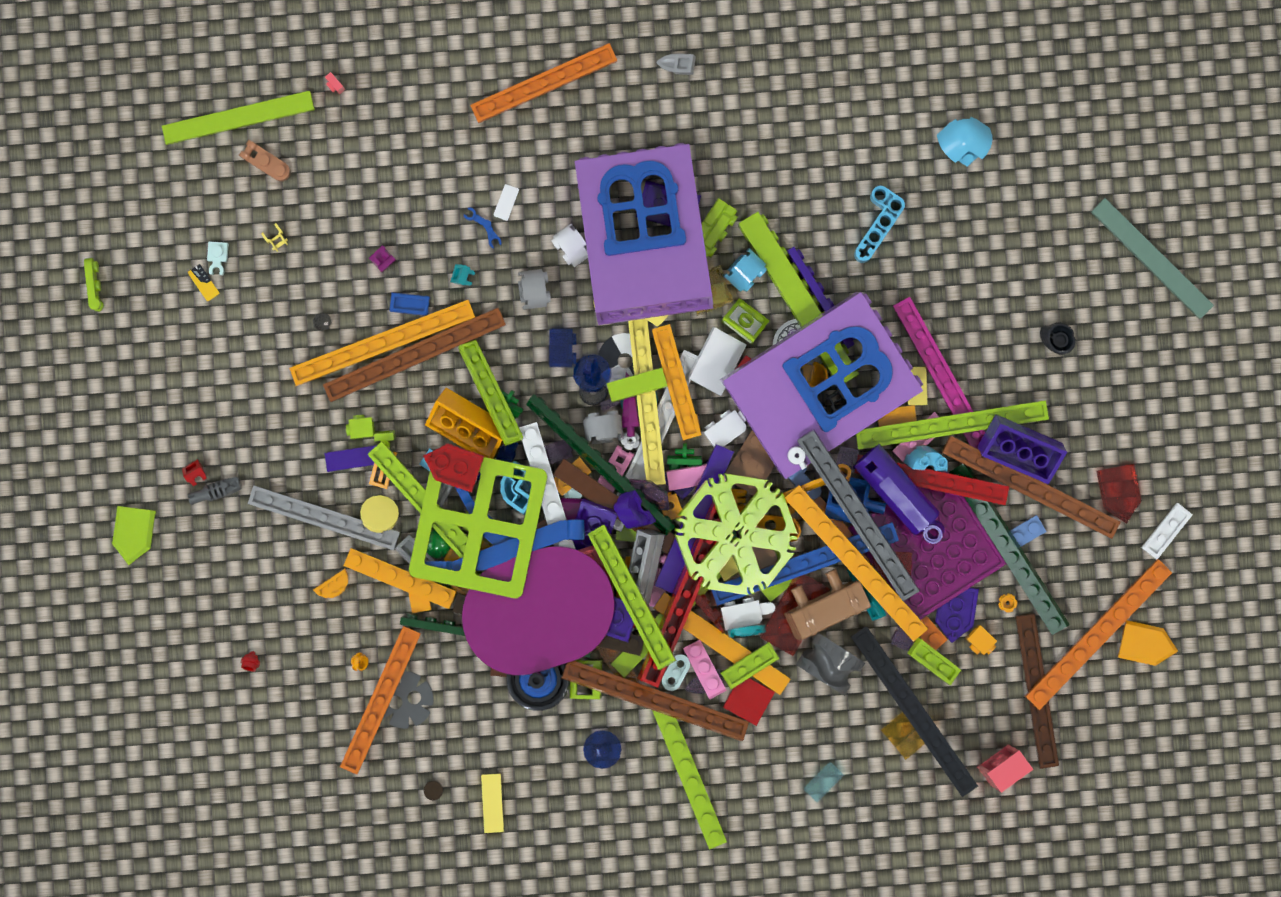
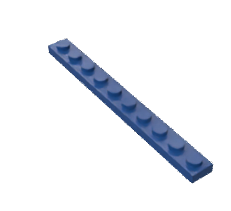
[712,522,899,606]

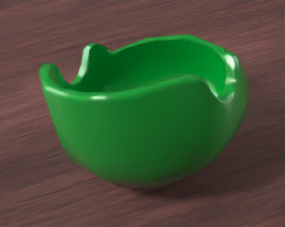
[427,529,451,559]

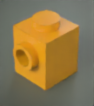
[658,492,682,520]
[965,625,997,655]

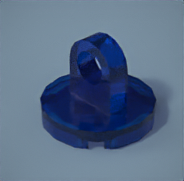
[573,355,612,393]
[583,730,622,769]

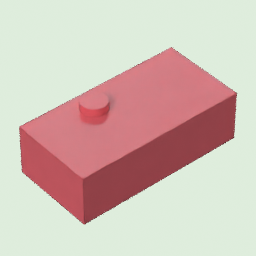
[977,745,1033,793]

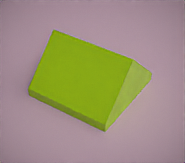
[722,298,770,344]

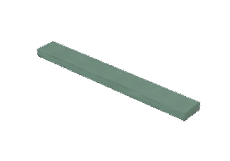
[1091,198,1214,319]

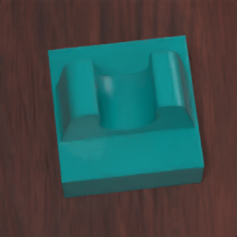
[450,264,475,286]

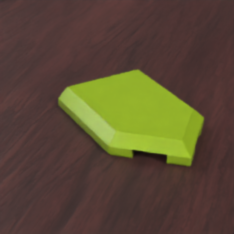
[112,506,156,565]

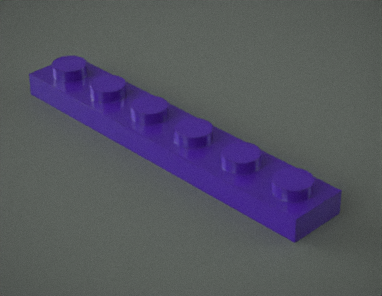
[787,247,855,349]

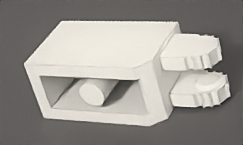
[704,410,746,447]
[720,597,776,631]

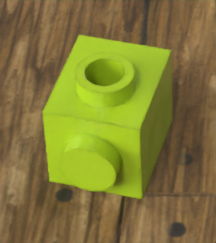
[346,415,375,440]

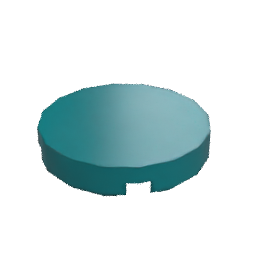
[727,625,766,638]

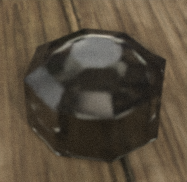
[313,312,332,332]

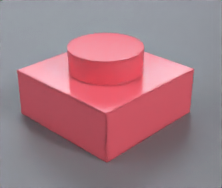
[325,72,345,94]

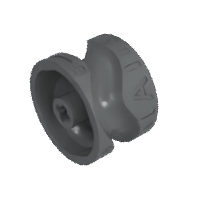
[796,633,865,696]

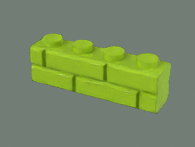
[701,198,738,258]

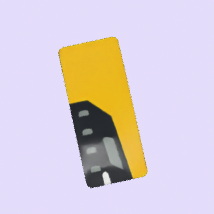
[188,264,219,301]

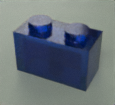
[549,329,577,369]

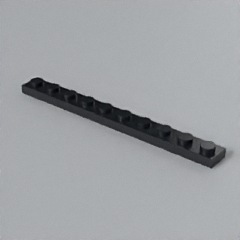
[851,626,978,798]

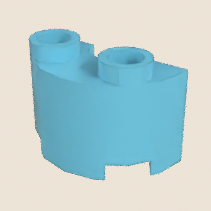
[904,445,948,472]

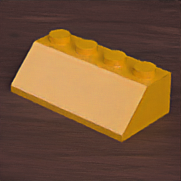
[425,388,503,459]

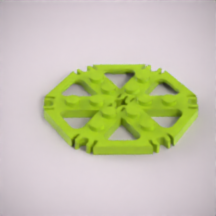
[675,473,797,595]

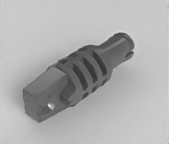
[187,477,242,505]

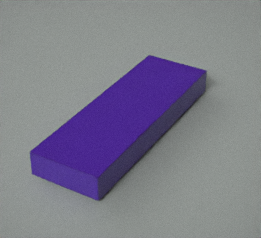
[324,445,377,472]

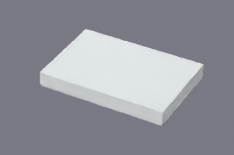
[687,327,746,396]

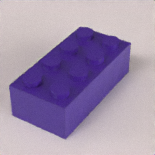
[977,414,1067,484]

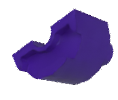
[614,490,656,529]

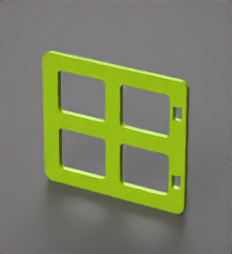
[409,457,547,598]

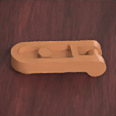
[238,140,290,181]

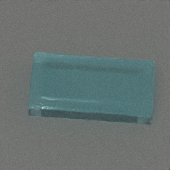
[803,762,844,802]

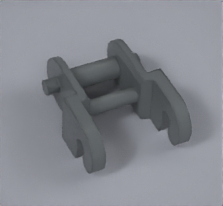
[825,387,847,412]

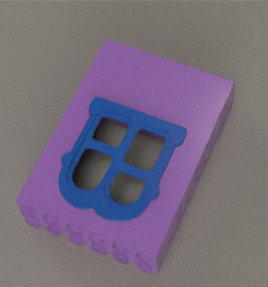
[575,143,713,325]
[720,292,923,479]

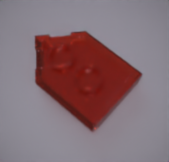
[1096,464,1142,524]

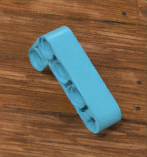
[854,186,905,263]

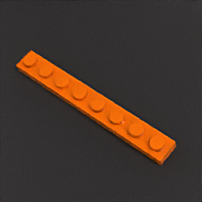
[470,43,617,123]
[340,626,421,775]

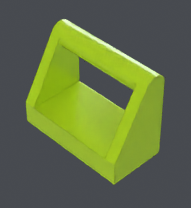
[570,659,602,700]

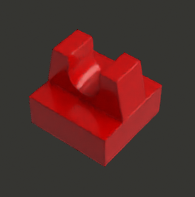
[182,459,207,486]

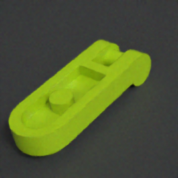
[84,258,104,312]

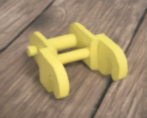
[261,223,288,252]

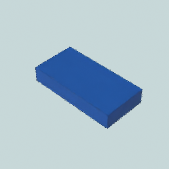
[390,293,430,316]

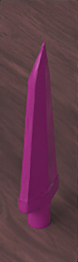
[622,372,640,437]

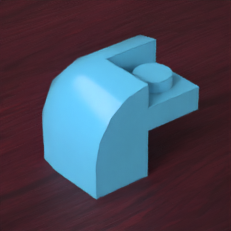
[937,117,993,167]
[500,461,531,515]

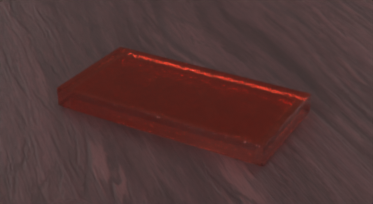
[760,574,831,656]

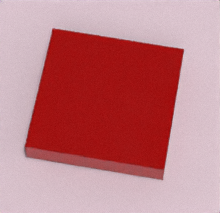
[723,678,775,726]

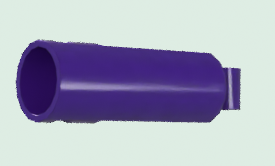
[854,444,945,544]

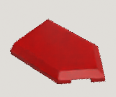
[423,443,484,493]

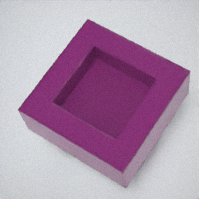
[369,245,396,273]

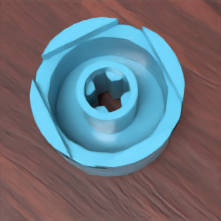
[723,248,767,292]

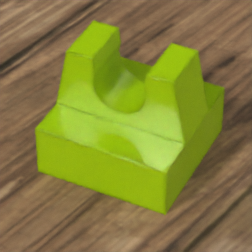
[374,430,395,448]

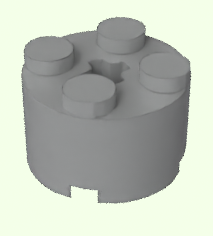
[518,269,551,310]
[583,411,624,444]

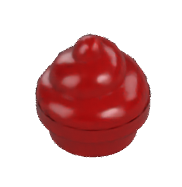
[241,651,260,672]

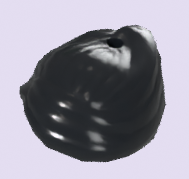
[1040,322,1076,355]

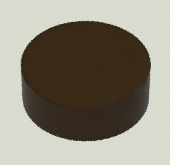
[423,781,443,801]

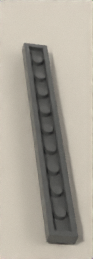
[797,429,920,601]

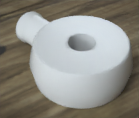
[787,446,807,470]

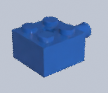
[825,476,886,523]

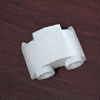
[551,224,588,267]

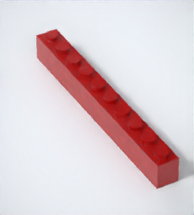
[637,501,721,688]

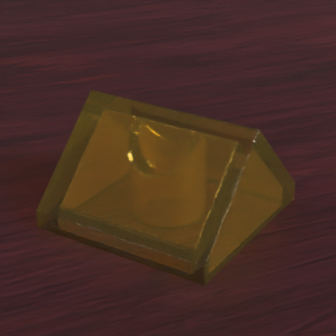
[881,712,925,760]

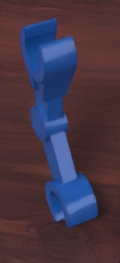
[464,207,502,249]

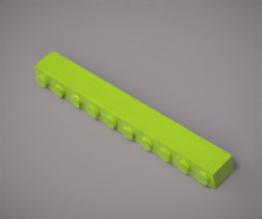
[738,212,860,383]

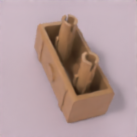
[784,569,871,640]

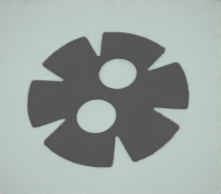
[383,671,434,729]

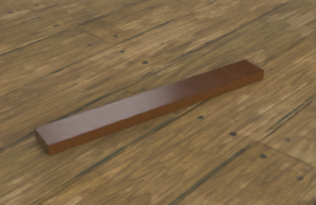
[553,459,675,554]
[1015,613,1059,769]

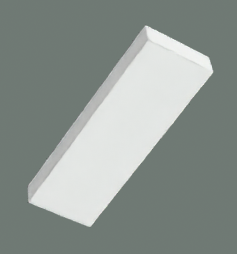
[1141,503,1193,560]

